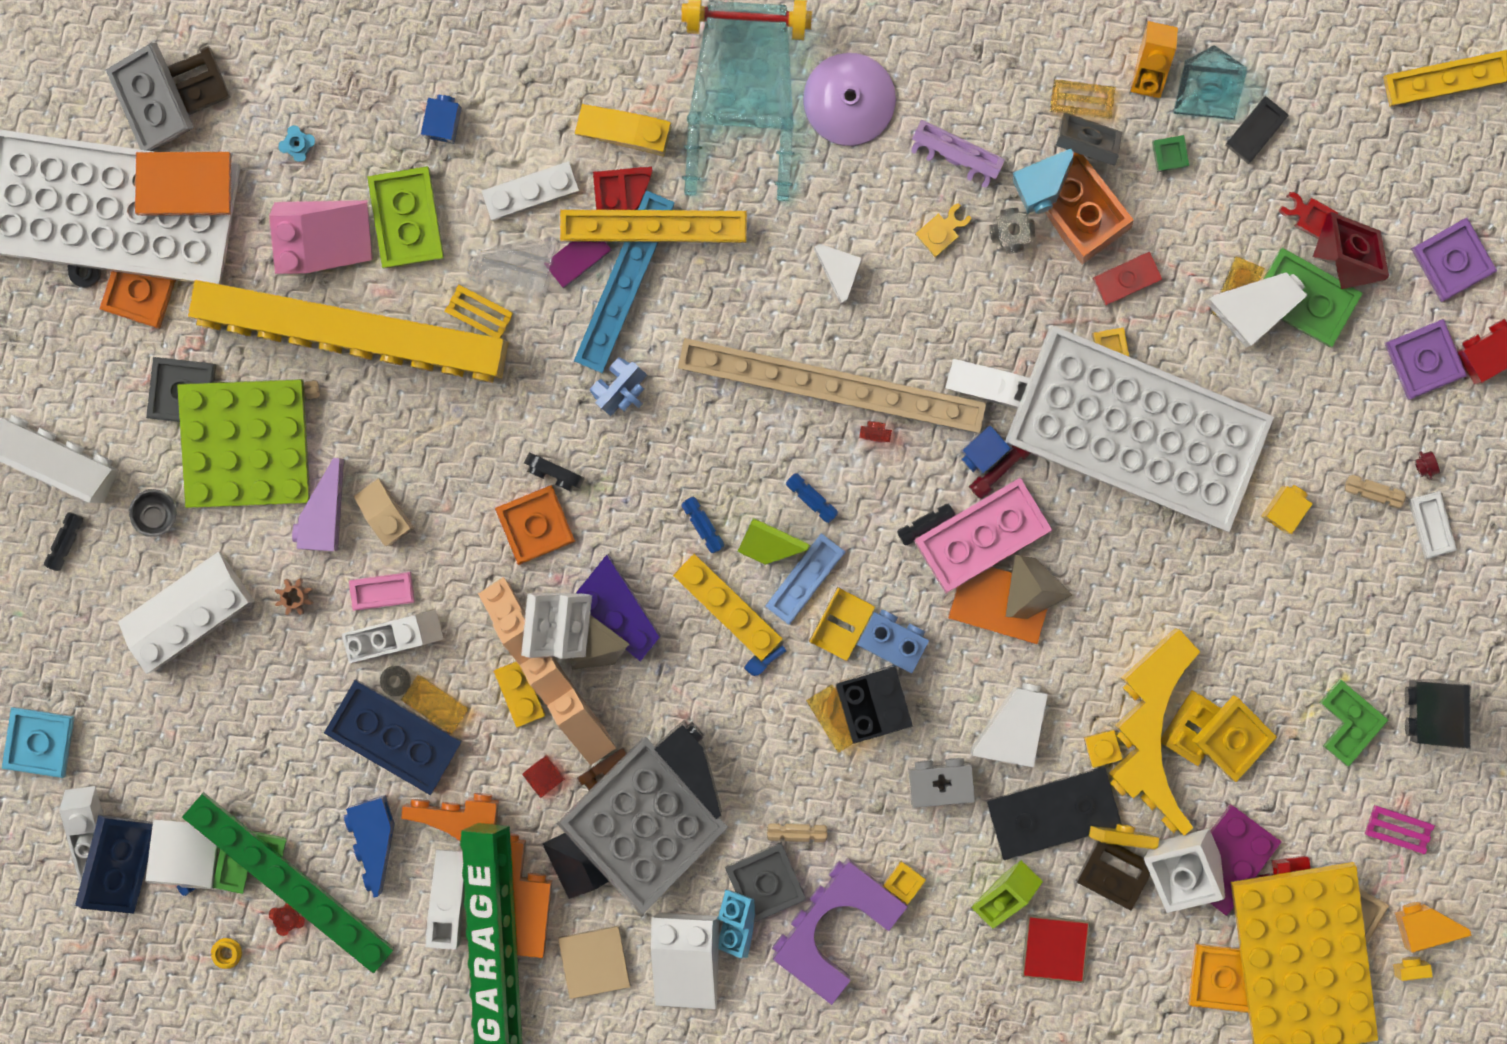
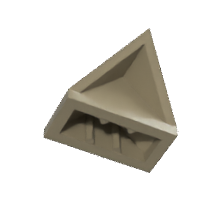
[1006,555,1072,619]

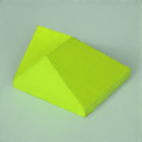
[737,518,810,565]

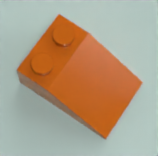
[1045,152,1134,265]

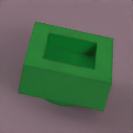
[1152,135,1189,172]

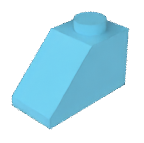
[1013,148,1074,214]

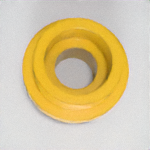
[211,938,242,969]

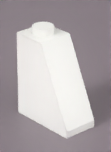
[1205,272,1307,347]
[970,683,1048,767]

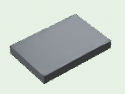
[106,43,194,151]

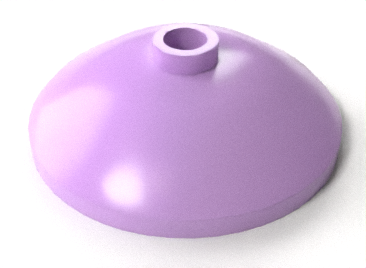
[803,53,896,146]

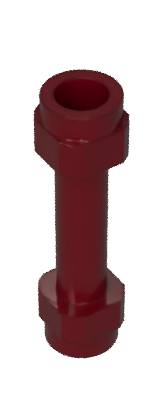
[968,445,1031,500]

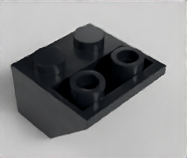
[836,665,913,744]

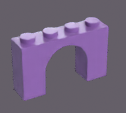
[772,858,908,1005]

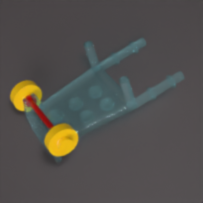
[681,0,812,201]

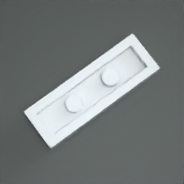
[482,161,580,221]

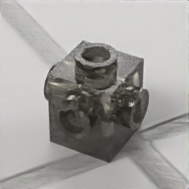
[989,208,1035,254]

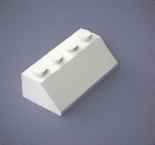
[0,415,119,503]
[118,551,255,674]

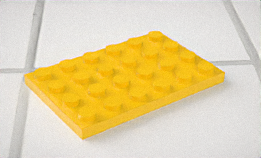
[1231,862,1378,1044]

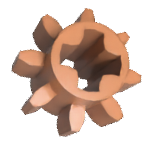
[275,578,314,615]

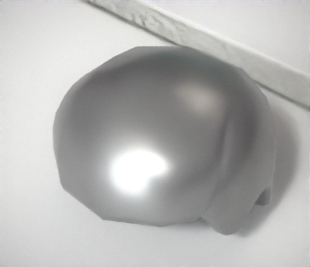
[129,489,177,537]

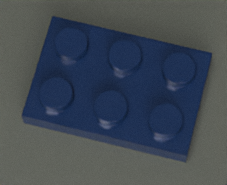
[75,815,153,914]

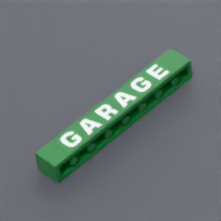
[460,823,523,1044]

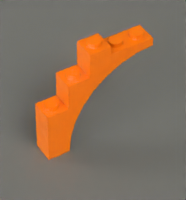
[401,793,553,958]

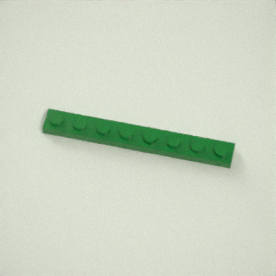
[182,792,394,974]

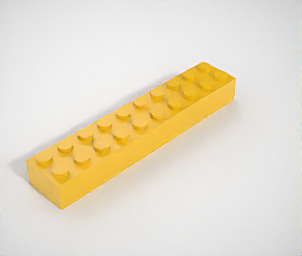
[188,280,509,383]

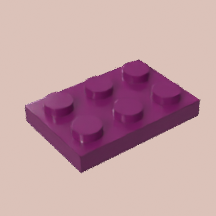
[1210,804,1281,916]

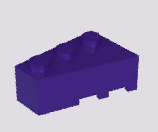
[576,554,661,661]

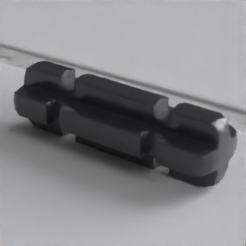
[897,504,955,545]
[44,512,83,571]

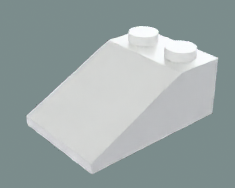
[651,912,720,1009]

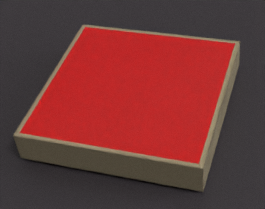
[1021,914,1090,983]

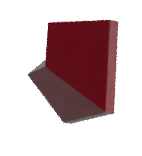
[1312,212,1389,289]

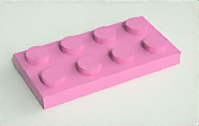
[914,478,1052,594]

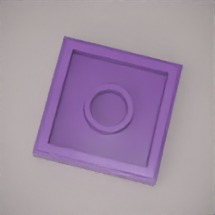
[1411,218,1497,302]
[1384,319,1467,400]

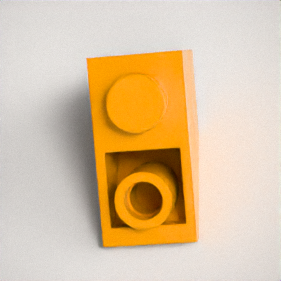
[1130,21,1178,98]

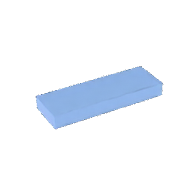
[765,533,845,625]

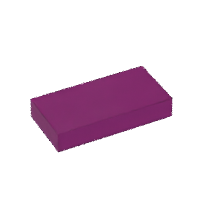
[544,242,612,288]

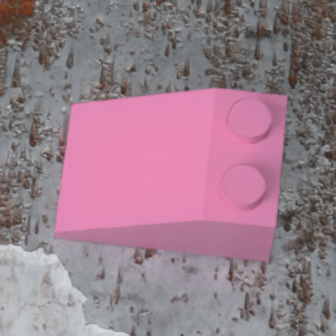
[269,200,373,274]

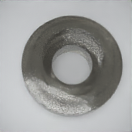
[380,665,411,696]

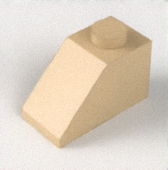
[354,478,415,547]

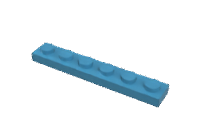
[574,190,675,374]

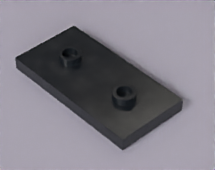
[986,766,1121,860]

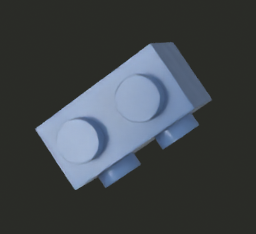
[856,609,929,673]

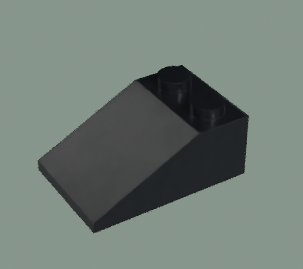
[1405,679,1470,748]
[654,720,722,820]

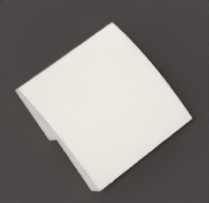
[521,593,592,659]
[145,820,217,889]

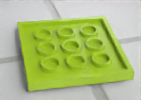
[177,379,310,508]

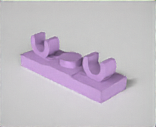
[912,119,1005,188]

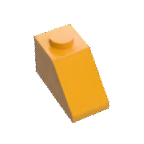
[1395,902,1472,953]

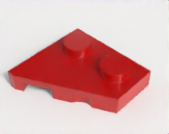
[593,166,653,210]

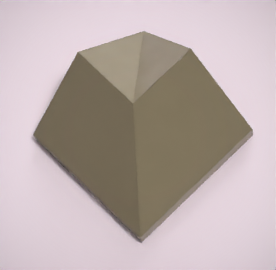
[570,615,629,670]

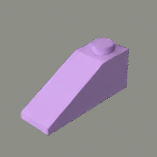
[292,458,344,551]

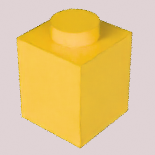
[1261,485,1313,534]

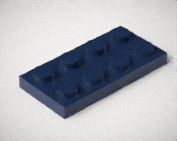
[324,679,462,795]

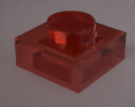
[858,421,892,443]
[522,754,566,798]

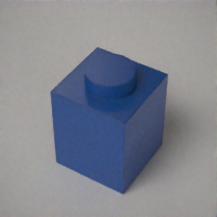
[421,94,462,144]
[961,425,1011,474]

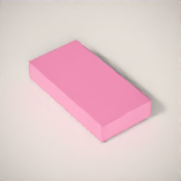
[349,572,415,611]

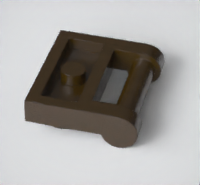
[167,46,231,115]
[1076,840,1150,911]

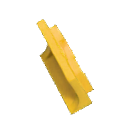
[809,587,875,661]
[1161,690,1221,766]

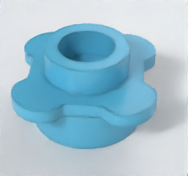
[278,125,315,162]

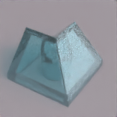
[1173,45,1247,120]

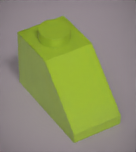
[971,860,1043,929]

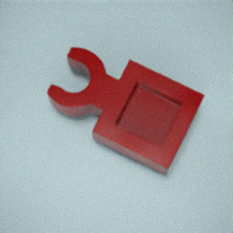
[1278,192,1338,239]

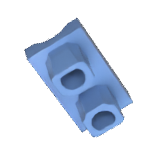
[590,357,647,416]

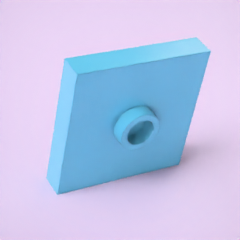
[2,707,75,778]

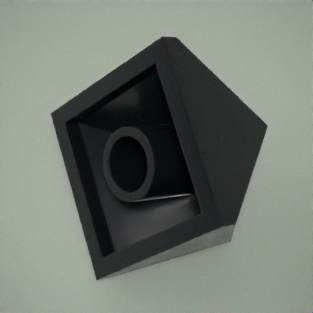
[542,833,609,899]

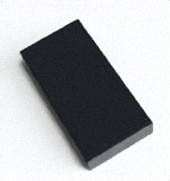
[1225,96,1289,164]

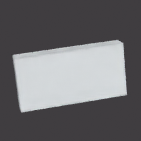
[1408,491,1457,559]

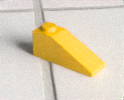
[575,104,672,157]

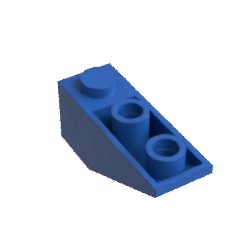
[344,795,395,898]

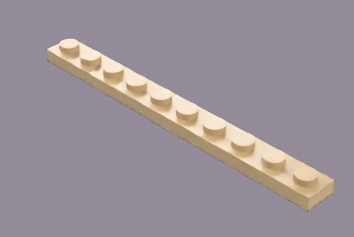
[678,338,986,433]

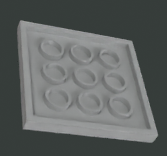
[556,737,728,914]

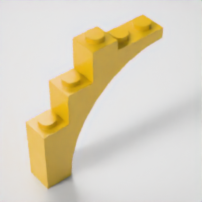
[1109,628,1200,836]

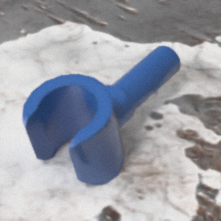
[744,646,787,676]

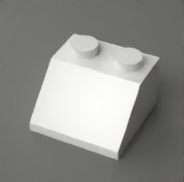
[1144,829,1225,913]

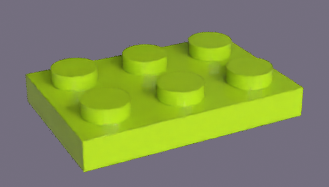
[367,166,444,269]

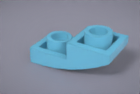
[718,890,755,959]

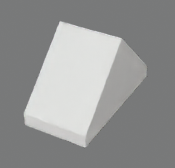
[814,244,862,304]

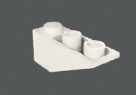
[945,359,1030,409]
[342,610,443,663]
[59,786,103,883]
[425,849,465,950]

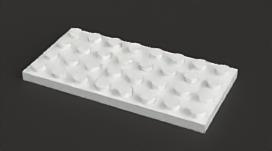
[0,130,241,284]
[1005,326,1274,532]

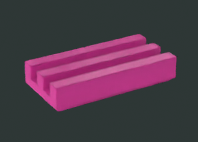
[1364,805,1435,854]

